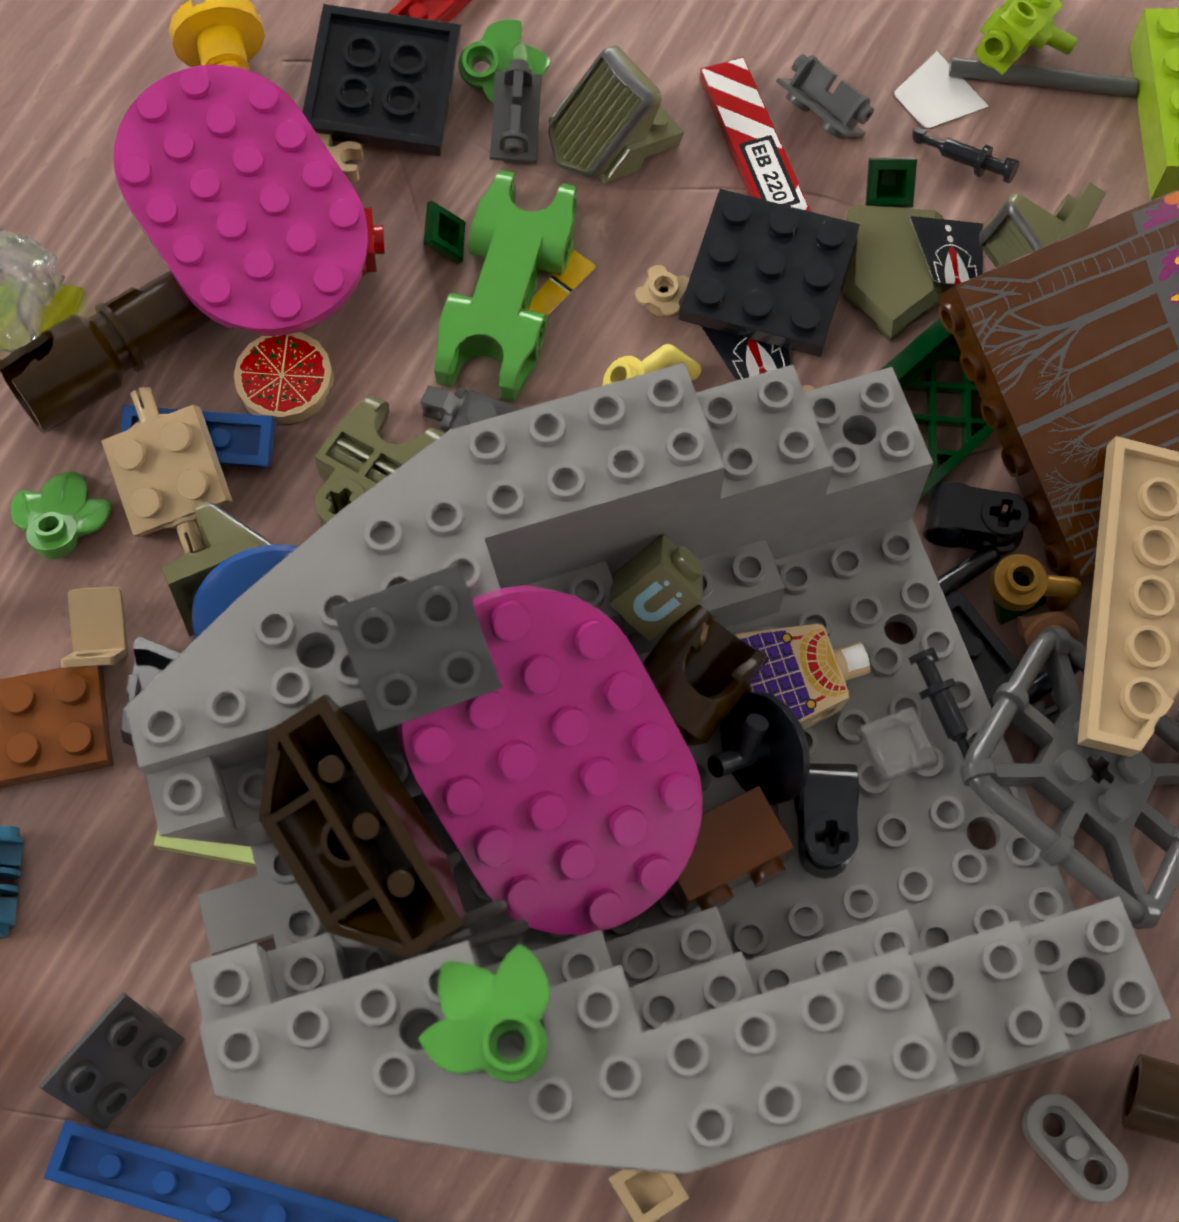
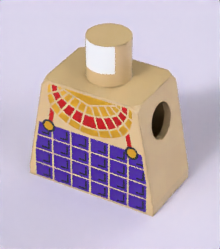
[735,623,871,730]

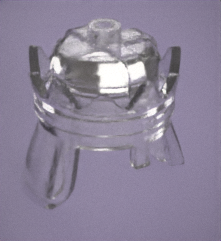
[0,228,65,353]

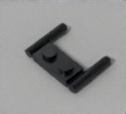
[937,545,1080,709]

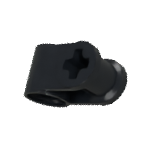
[923,481,1029,555]
[794,763,859,879]

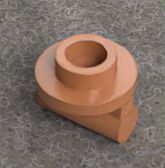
[1016,609,1080,648]

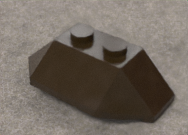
[259,694,467,959]

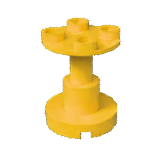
[169,0,265,70]

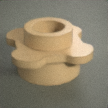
[635,265,689,317]

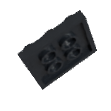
[302,4,461,156]
[679,189,860,357]

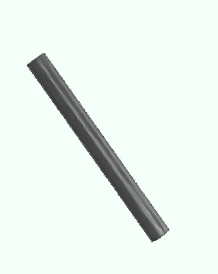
[948,57,1138,97]

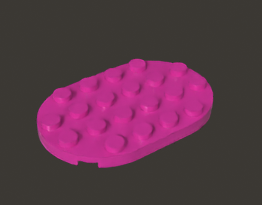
[113,65,369,336]
[397,586,703,935]

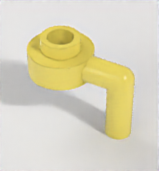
[603,344,701,386]

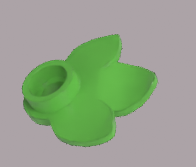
[458,19,551,104]
[11,471,113,559]
[419,945,551,1083]

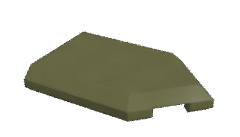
[843,205,943,341]

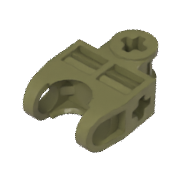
[314,396,445,527]

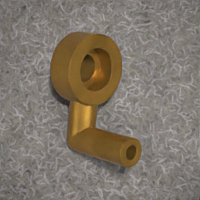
[989,554,1082,611]

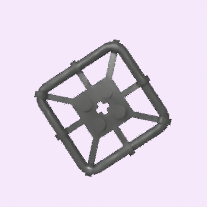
[960,627,1179,929]

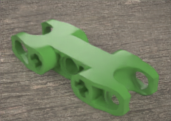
[434,170,577,402]

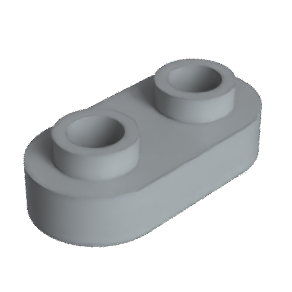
[1022,1094,1129,1204]

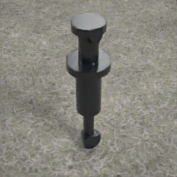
[912,128,1019,184]
[908,647,969,760]

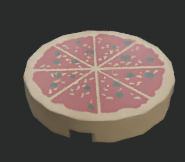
[233,332,334,425]

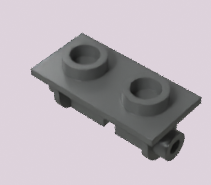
[776,54,874,139]
[490,59,542,163]

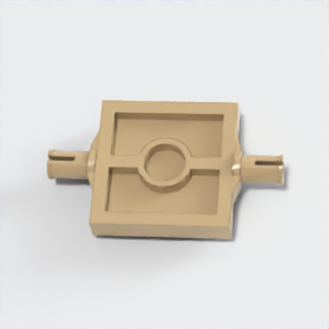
[101,387,233,555]

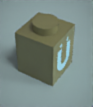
[609,534,703,641]

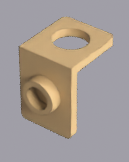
[61,586,128,668]

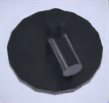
[707,690,810,805]

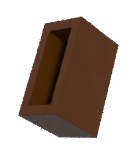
[671,786,794,913]

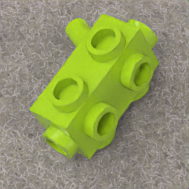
[974,0,1077,75]

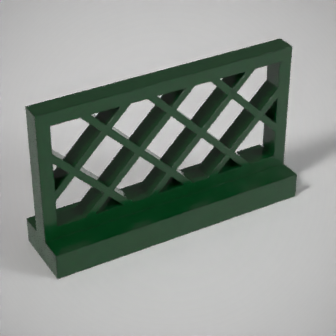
[880,317,995,500]

